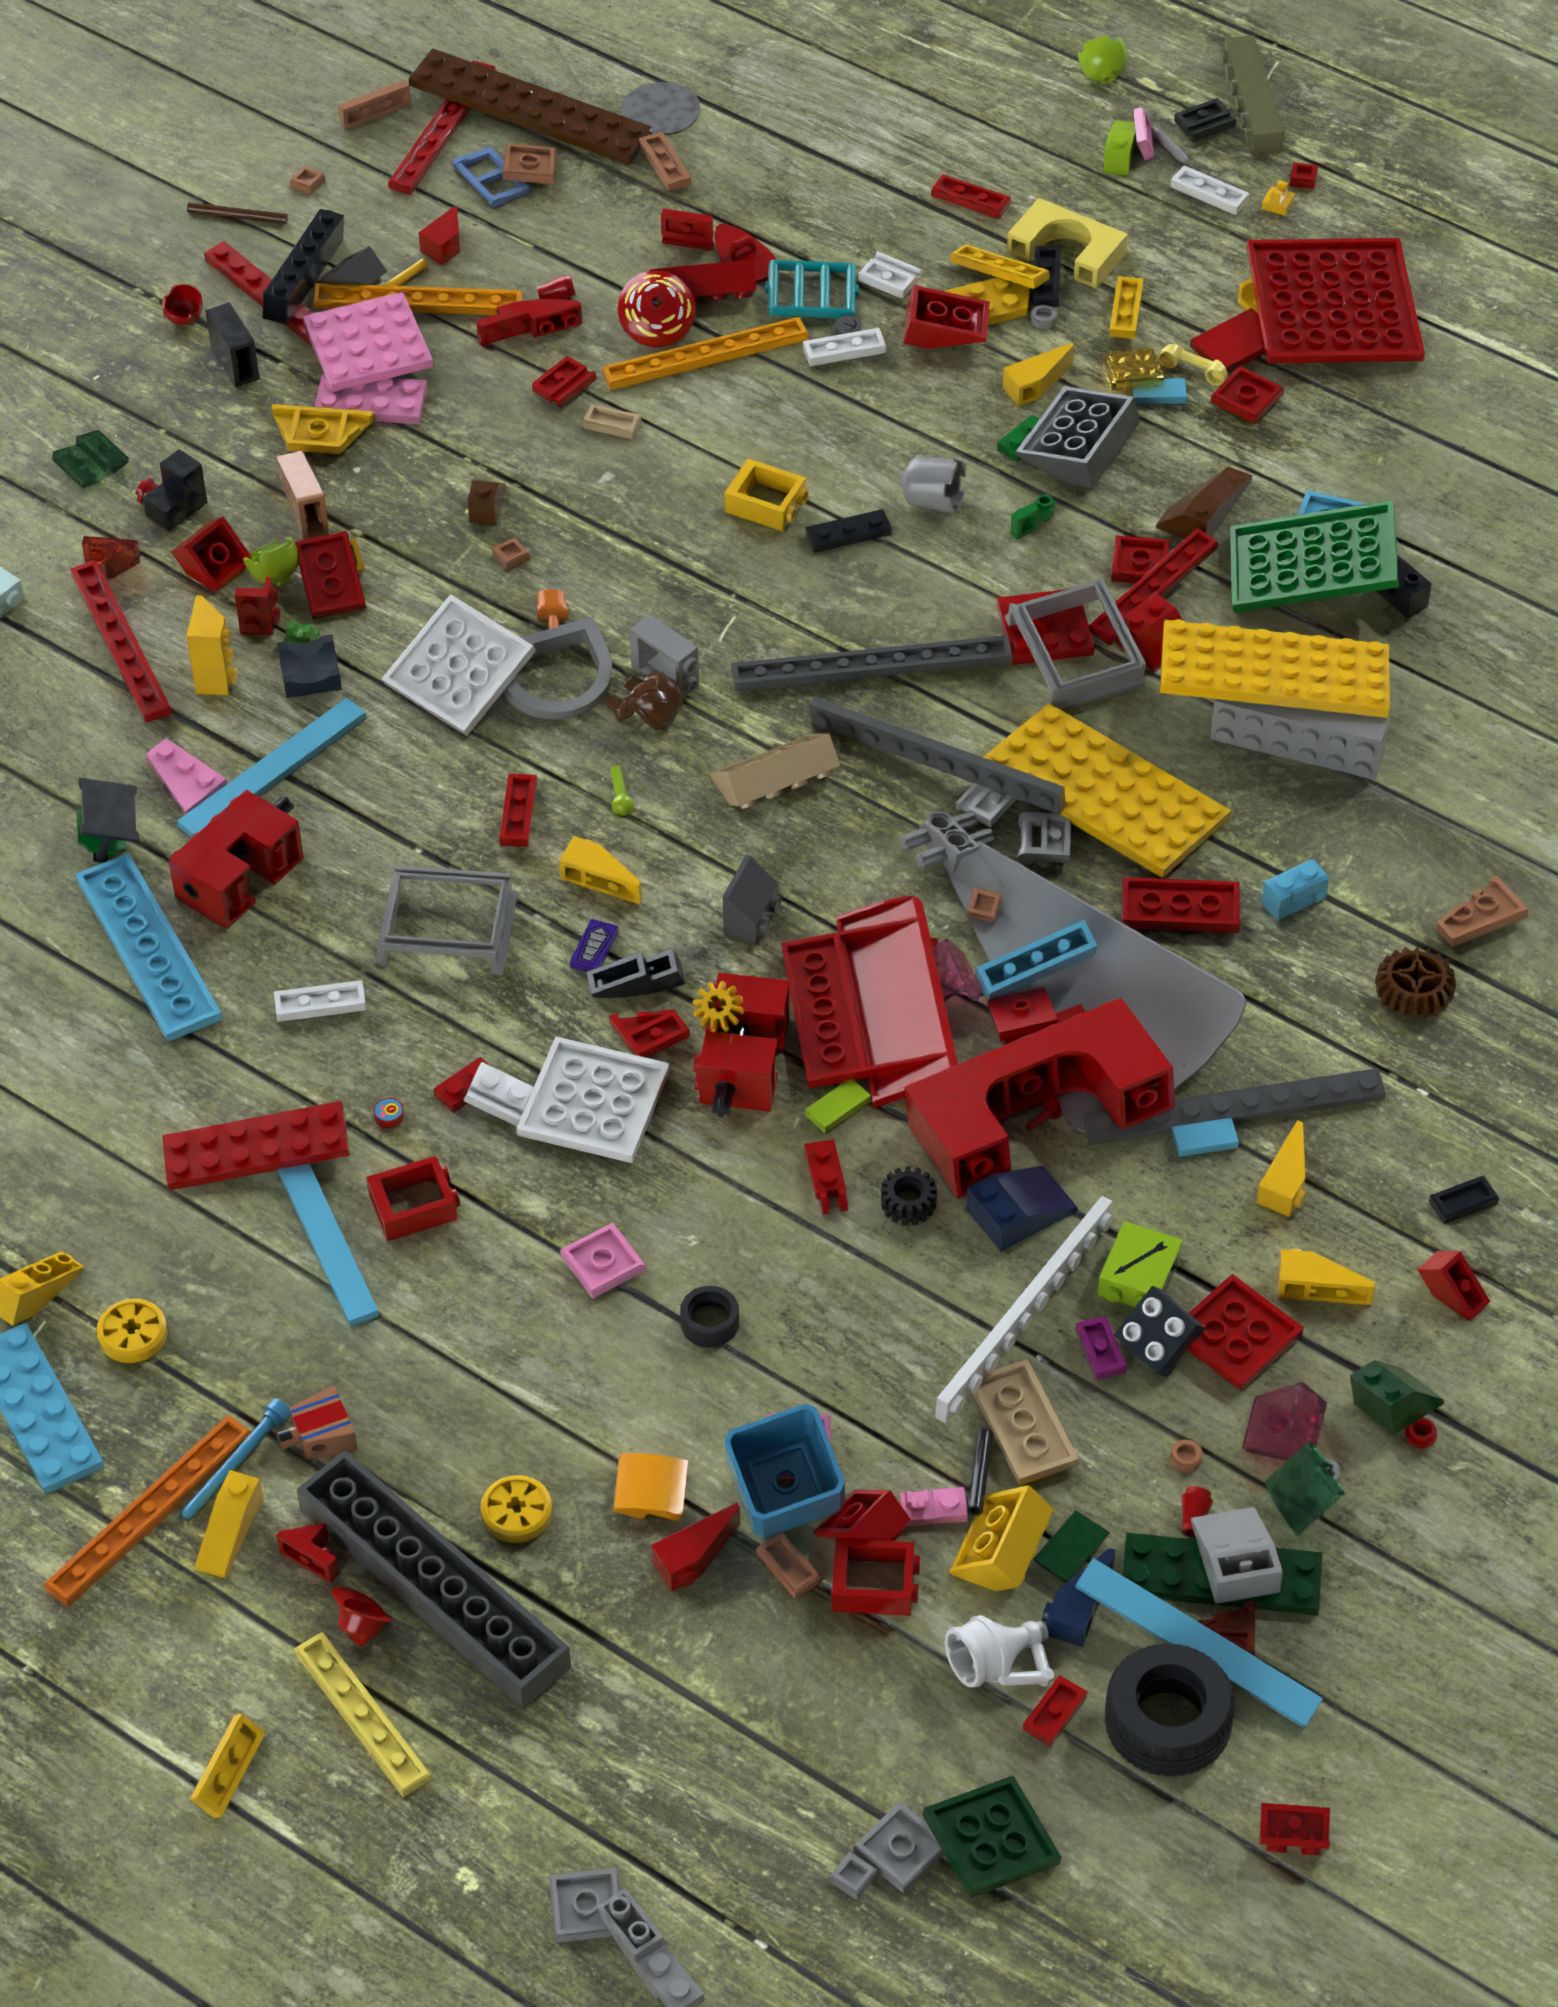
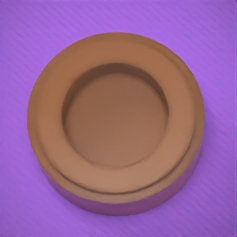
[1170,1440,1203,1473]

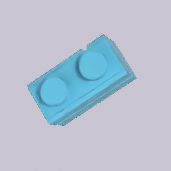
[1261,859,1329,921]

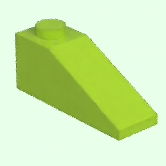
[1103,120,1136,176]

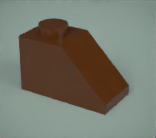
[467,480,506,525]

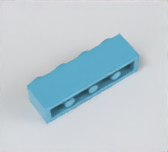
[975,920,1097,1000]

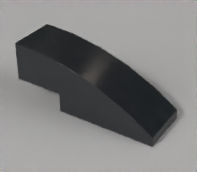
[587,949,686,998]

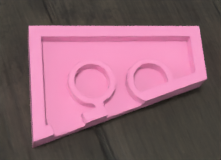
[146,738,227,815]

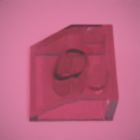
[1242,1382,1327,1462]

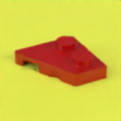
[609,1009,690,1058]

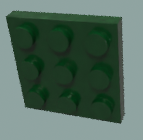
[922,1775,1062,1898]

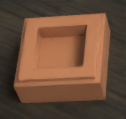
[290,166,326,195]
[492,537,530,571]
[966,888,1003,924]

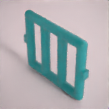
[765,260,859,319]

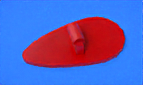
[714,224,776,283]

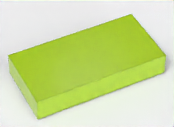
[805,1079,871,1133]

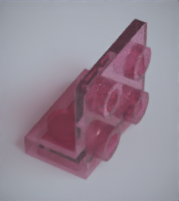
[933,938,984,1002]

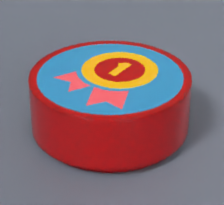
[373,1098,404,1128]

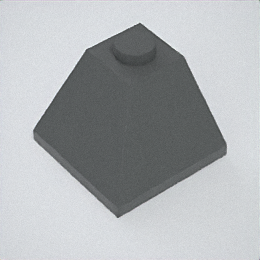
[312,246,387,289]

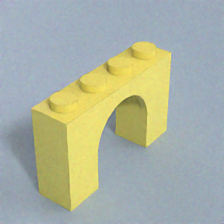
[1007,198,1128,289]

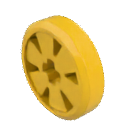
[97,1299,168,1363]
[480,1475,553,1543]

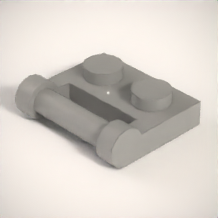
[1017,812,1071,865]

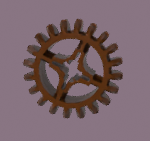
[1375,946,1456,1020]

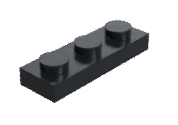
[1033,246,1061,307]
[806,509,892,553]

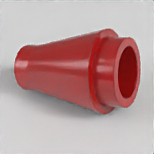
[536,274,576,300]
[1181,1486,1213,1537]

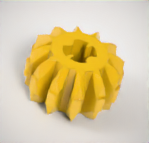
[693,981,744,1032]

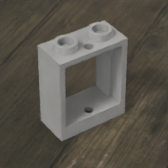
[630,614,699,699]

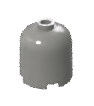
[899,456,967,513]

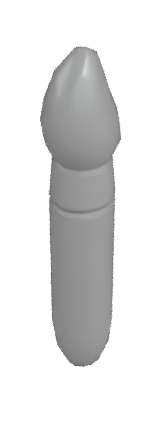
[1151,126,1189,164]

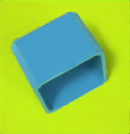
[724,1403,845,1539]

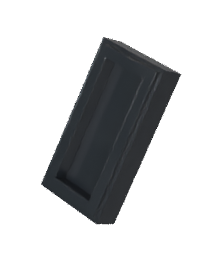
[1429,1175,1499,1224]

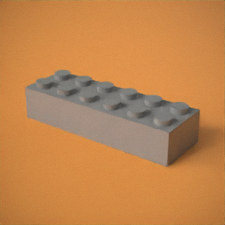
[1210,699,1389,780]

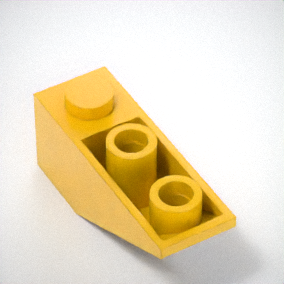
[1002,343,1074,407]
[0,1251,84,1326]

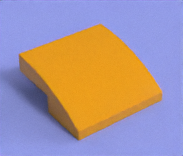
[613,1453,688,1521]

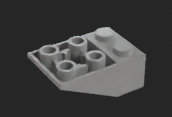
[1191,1507,1283,1604]

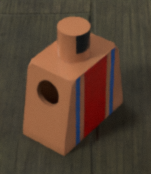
[276,1385,358,1460]

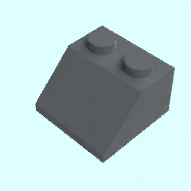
[723,855,782,944]

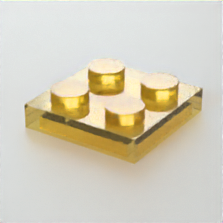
[1101,348,1164,391]

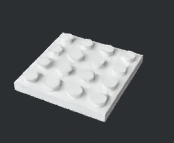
[382,594,536,736]
[516,1037,670,1163]

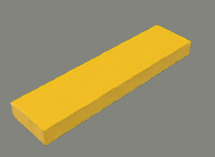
[950,244,1049,289]

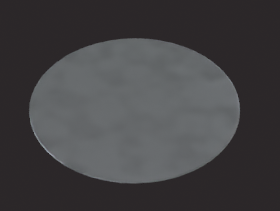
[621,82,700,134]

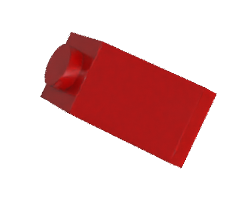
[418,206,460,265]
[1417,1251,1490,1320]

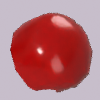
[162,284,203,326]

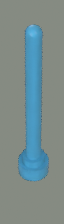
[182,1398,290,1520]

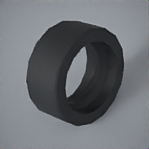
[680,1286,739,1347]

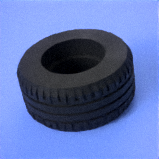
[1105,1643,1235,1777]

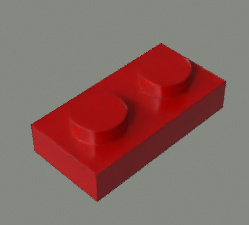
[433,1057,490,1113]
[1023,1675,1088,1747]

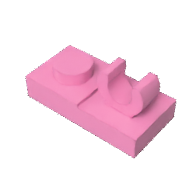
[899,1487,968,1526]

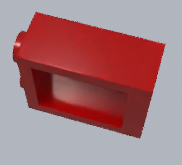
[366,1156,461,1241]
[832,1538,920,1616]

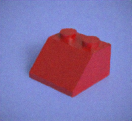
[171,516,252,592]
[1115,593,1183,673]

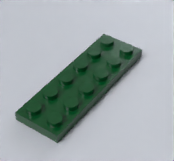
[1122,1532,1323,1616]

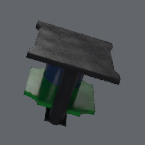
[76,777,140,863]

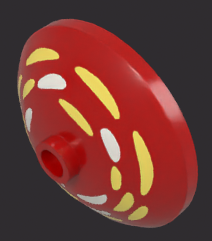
[617,271,696,347]

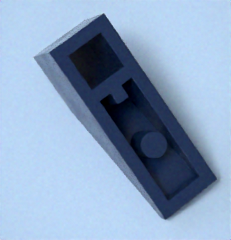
[1042,1548,1115,1647]

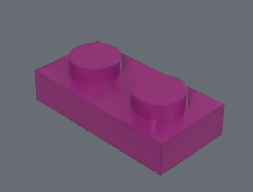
[1076,1316,1127,1381]

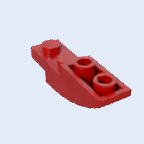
[476,299,582,346]

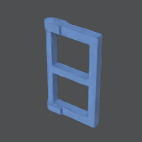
[452,146,530,208]

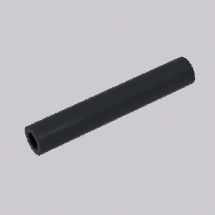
[967,1429,993,1516]

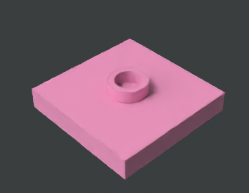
[560,1223,646,1299]

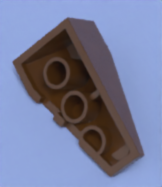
[1156,466,1253,539]

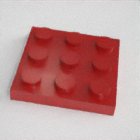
[997,589,1095,665]
[1186,1274,1304,1391]

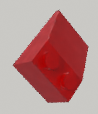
[903,285,990,349]

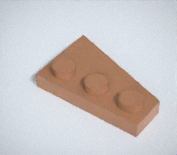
[1436,875,1528,947]

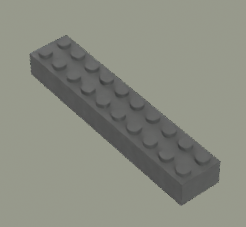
[297,1450,571,1709]

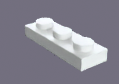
[1170,165,1250,215]
[803,328,886,367]
[274,980,366,1022]

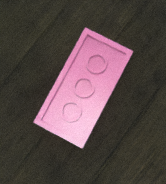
[315,374,427,424]

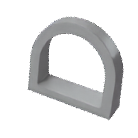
[502,616,612,720]

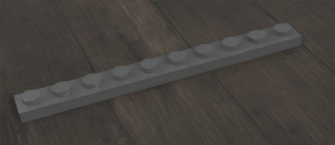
[731,635,1012,691]
[809,697,1065,814]
[1083,1068,1386,1145]

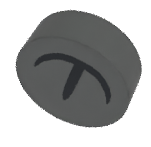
[835,316,861,335]

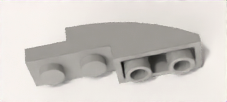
[596,1888,705,2007]

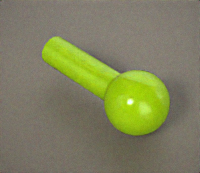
[610,765,635,816]

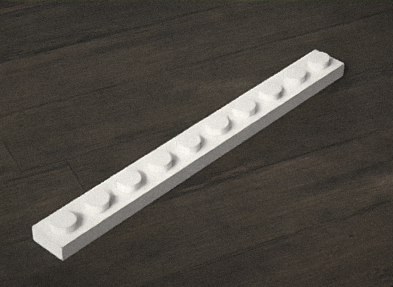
[935,1196,1113,1423]

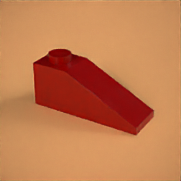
[651,1502,740,1591]

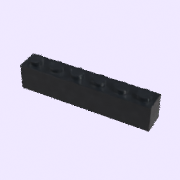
[263,209,344,325]

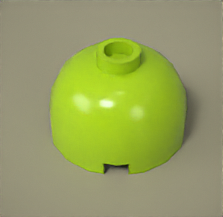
[1077,36,1128,83]
[243,537,299,587]

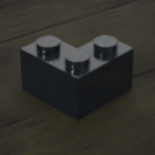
[143,449,208,532]

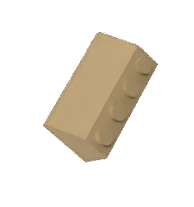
[710,733,841,809]

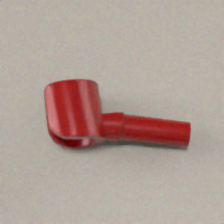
[1025,1095,1062,1131]

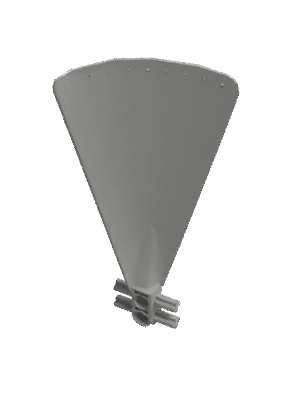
[898,811,1247,1132]

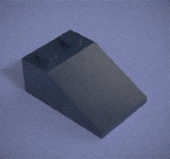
[966,1166,1078,1252]

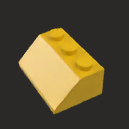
[186,595,237,696]
[949,1485,1054,1591]

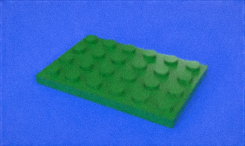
[1230,500,1399,613]

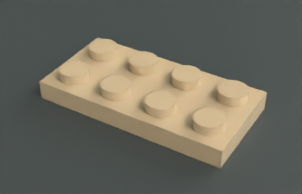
[973,1359,1079,1486]

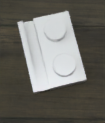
[858,251,922,299]
[956,783,1017,828]
[463,1062,534,1127]

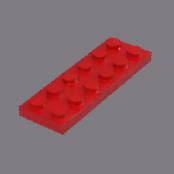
[162,1100,350,1191]

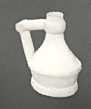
[944,1615,1054,1687]

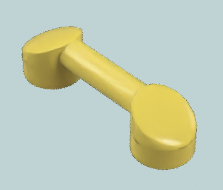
[1158,344,1227,386]

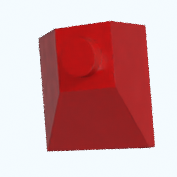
[813,1489,911,1541]

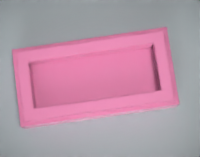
[1134,107,1154,160]

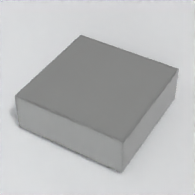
[829,1851,877,1900]

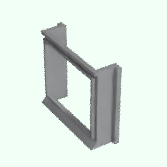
[1005,577,1146,711]
[375,865,518,976]

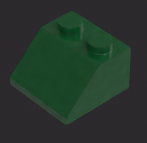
[1350,1360,1444,1435]

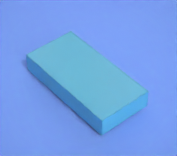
[1132,378,1187,404]
[1172,1118,1239,1157]

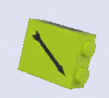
[1098,1221,1183,1308]

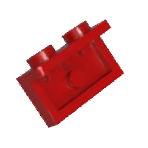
[234,577,280,635]
[1259,1803,1330,1856]

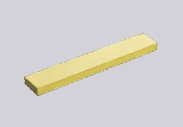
[294,1632,431,1798]

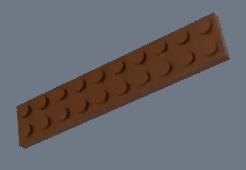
[408,48,652,165]

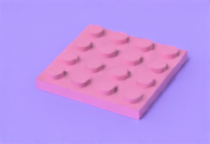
[303,292,433,392]

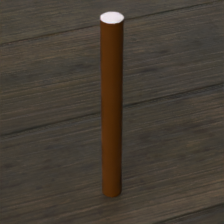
[187,202,288,224]

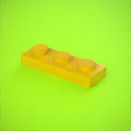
[1109,276,1144,339]
[190,1714,266,1819]

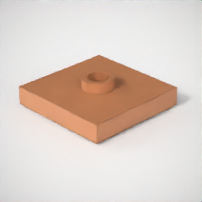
[502,143,556,184]

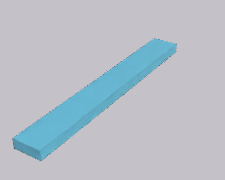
[177,698,367,837]
[277,1164,379,1327]
[1075,1558,1323,1729]

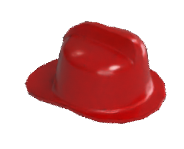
[331,1586,392,1646]

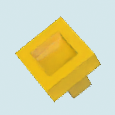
[1262,180,1295,216]

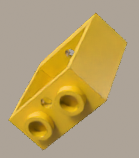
[724,458,809,532]

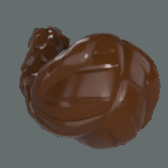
[605,671,683,730]

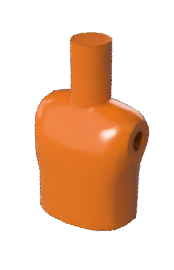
[536,589,568,629]

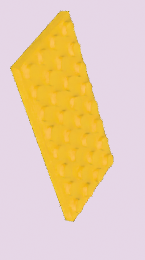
[1160,620,1390,718]
[983,703,1232,878]

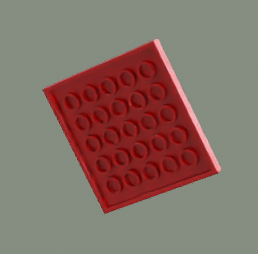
[1246,238,1425,364]

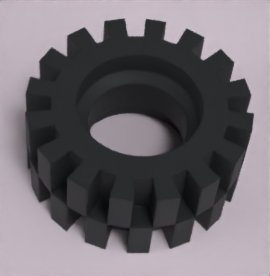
[881,1166,937,1226]

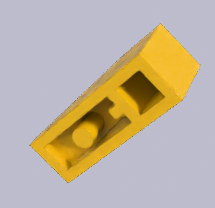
[559,836,642,905]
[1256,1120,1307,1217]
[1278,1249,1375,1305]
[194,1470,264,1579]

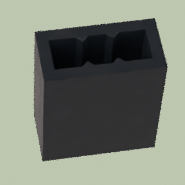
[205,302,260,388]

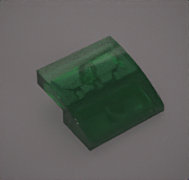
[52,430,129,488]
[1265,1441,1346,1536]

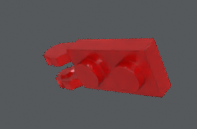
[804,1139,848,1215]

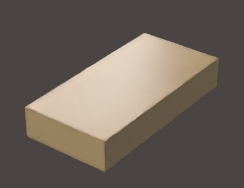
[582,404,642,440]

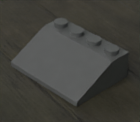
[1016,386,1140,488]

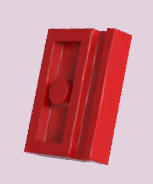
[661,208,714,251]
[532,355,596,408]

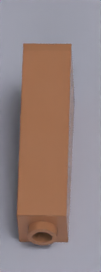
[276,450,329,540]

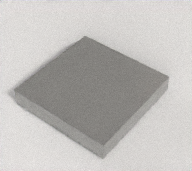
[853,1801,944,1894]
[549,1867,620,1943]

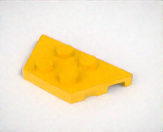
[945,277,1030,325]
[271,404,374,454]

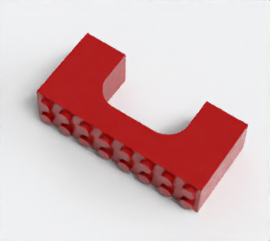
[904,997,1175,1199]

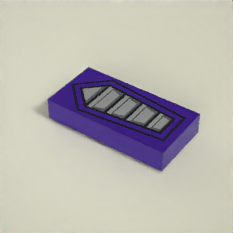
[570,919,619,972]

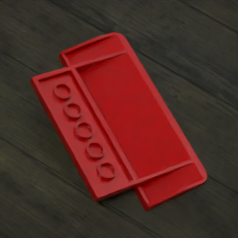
[781,896,958,1108]

